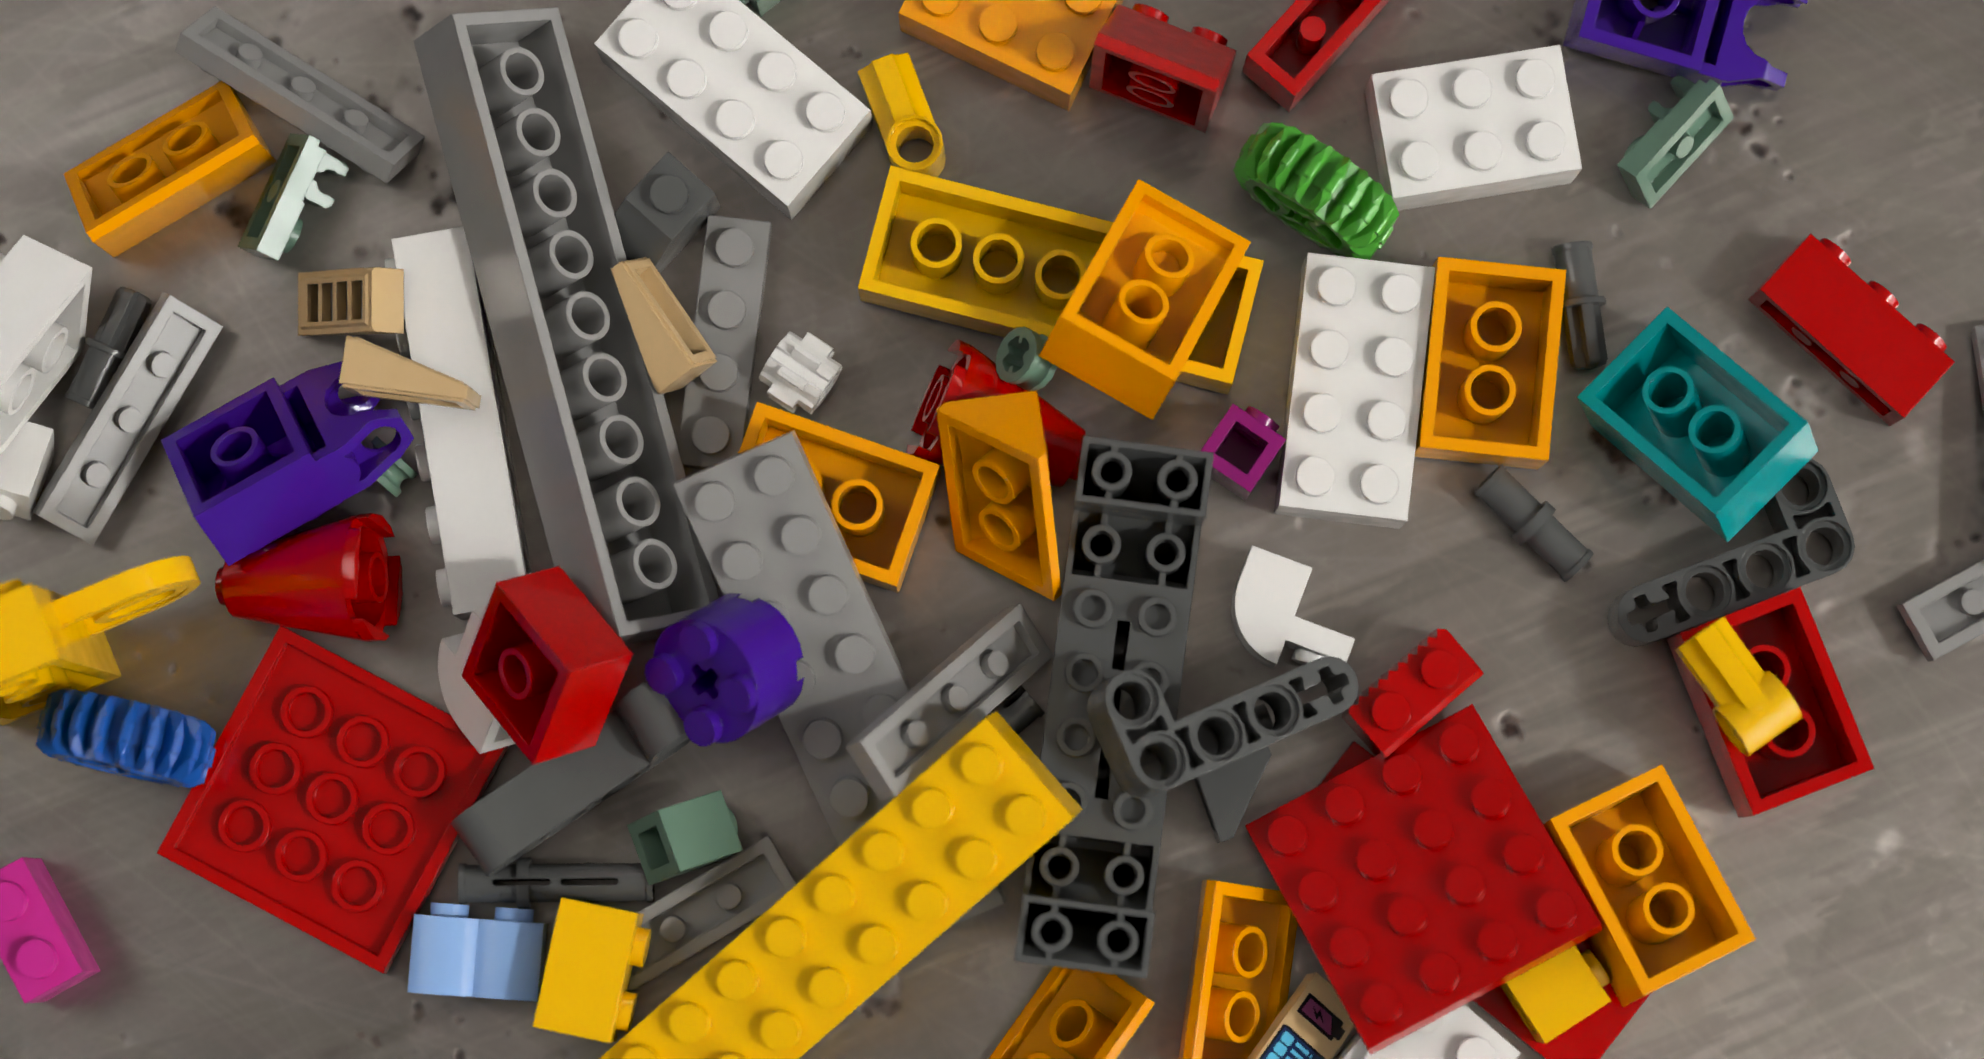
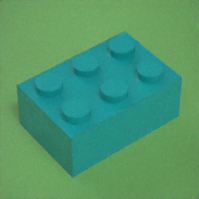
[1577,306,1818,542]

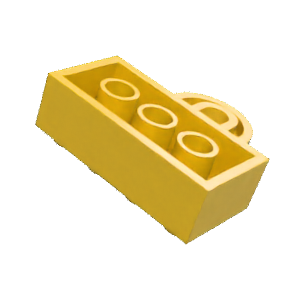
[0,556,201,726]

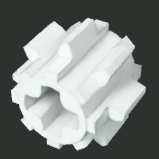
[759,331,843,414]

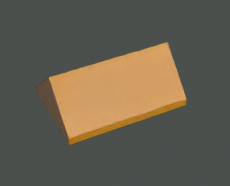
[63,81,277,258]
[936,390,1062,601]
[1178,879,1297,1059]
[989,966,1155,1059]

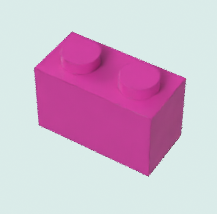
[0,857,101,1004]

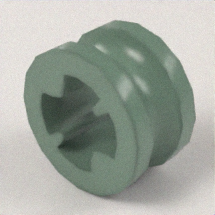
[995,327,1057,391]
[371,436,418,497]

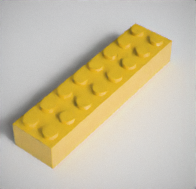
[599,711,1083,1059]

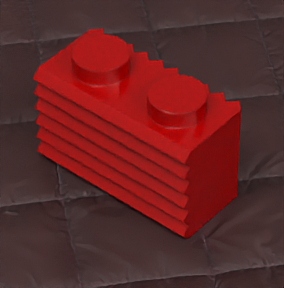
[1342,628,1484,758]

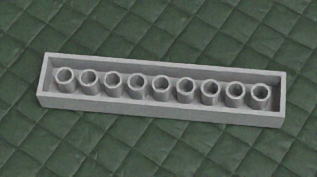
[413,7,719,645]

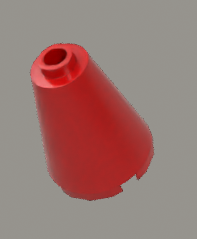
[906,339,1086,488]
[215,513,403,642]

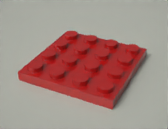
[157,626,509,974]
[1245,704,1602,1055]

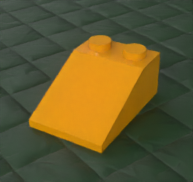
[1039,179,1251,419]

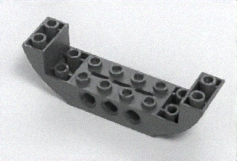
[1014,436,1214,978]

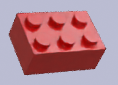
[1667,587,1875,818]

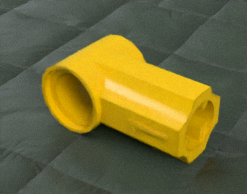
[858,52,946,177]
[1675,616,1802,756]

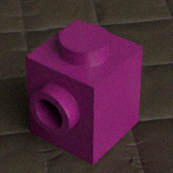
[1201,404,1287,501]

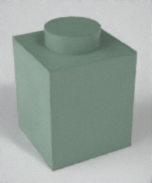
[627,790,743,886]

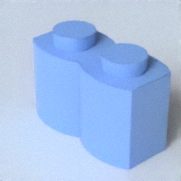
[407,902,548,1002]

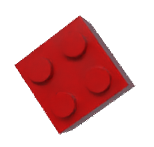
[461,566,633,765]

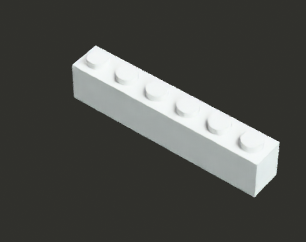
[385,226,532,620]

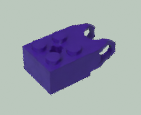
[1563,0,1808,91]
[161,361,414,566]

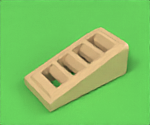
[611,257,717,395]
[298,267,404,336]
[339,336,481,411]

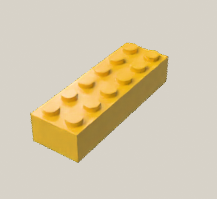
[858,165,1264,395]

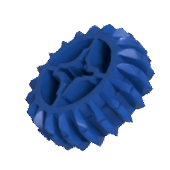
[36,689,217,788]

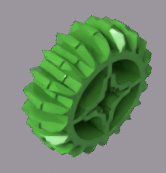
[1233,122,1400,260]

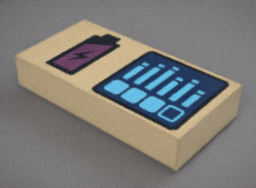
[1247,972,1354,1059]

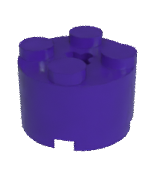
[645,593,804,747]

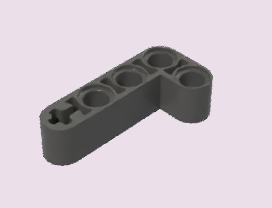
[1607,459,1855,647]
[1087,656,1359,798]
[451,680,691,877]

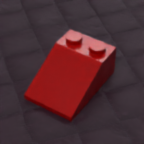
[1089,3,1237,133]

